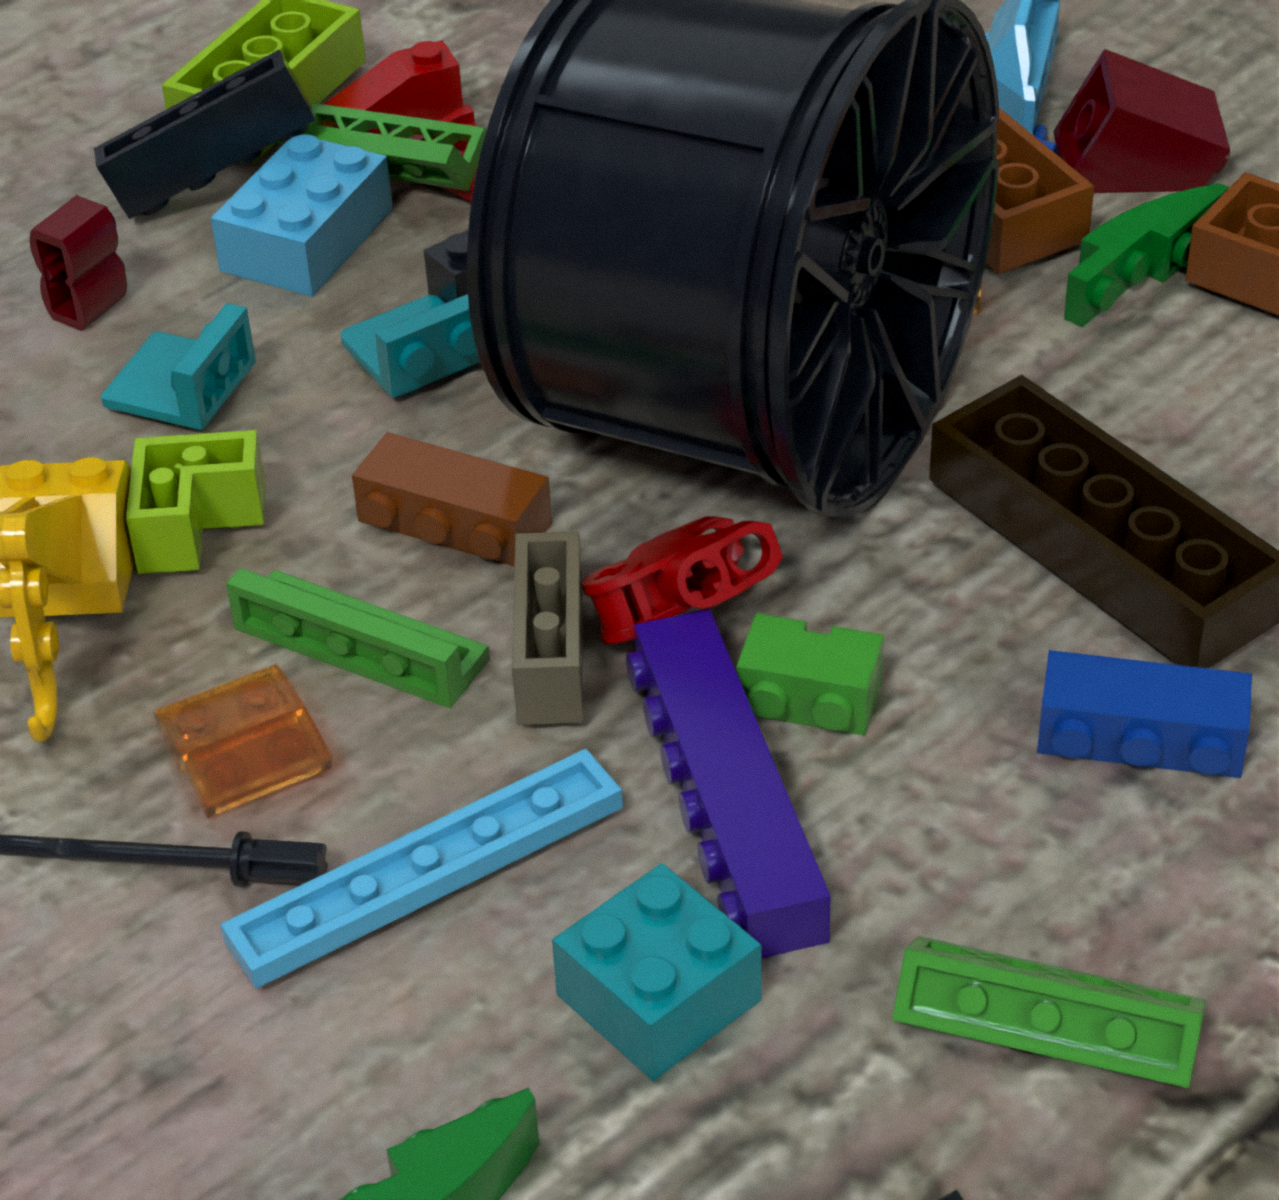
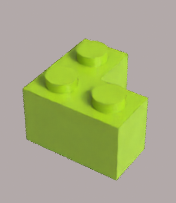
[126,430,266,574]

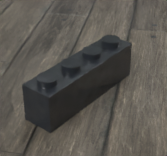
[94,49,316,219]

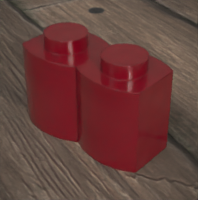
[29,195,127,331]

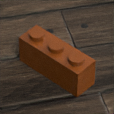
[352,432,552,567]

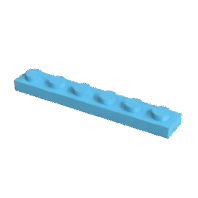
[220,748,623,989]

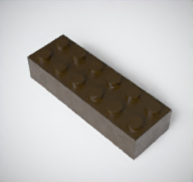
[929,374,1279,669]

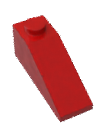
[321,40,463,135]

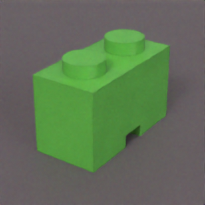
[736,613,884,736]

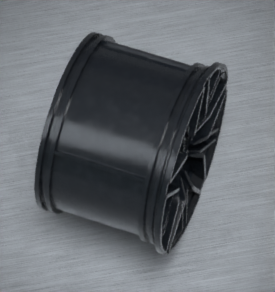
[467,0,1000,517]

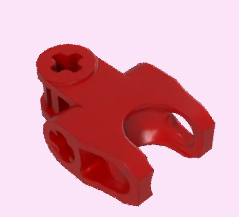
[580,516,783,644]

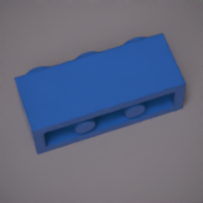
[1037,650,1252,778]

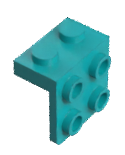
[340,294,480,398]

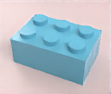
[211,135,393,297]

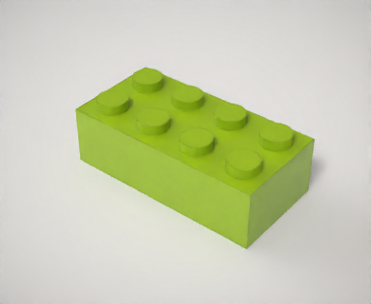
[161,0,366,162]

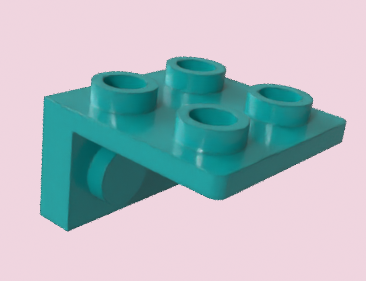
[101,303,256,431]

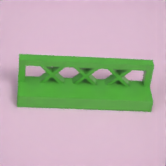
[275,103,487,191]
[226,568,490,709]
[892,936,1207,1088]

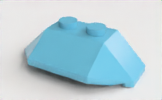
[985,0,1061,136]

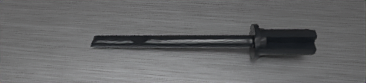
[0,831,328,887]

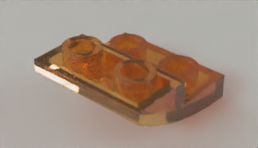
[154,664,333,818]

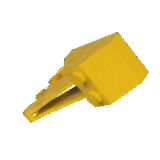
[0,457,135,742]

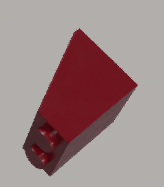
[1053,49,1230,193]

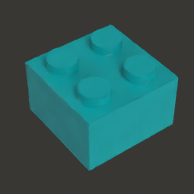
[552,863,761,1081]

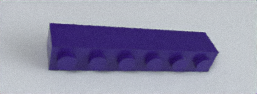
[626,609,831,958]

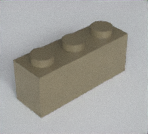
[512,531,583,725]

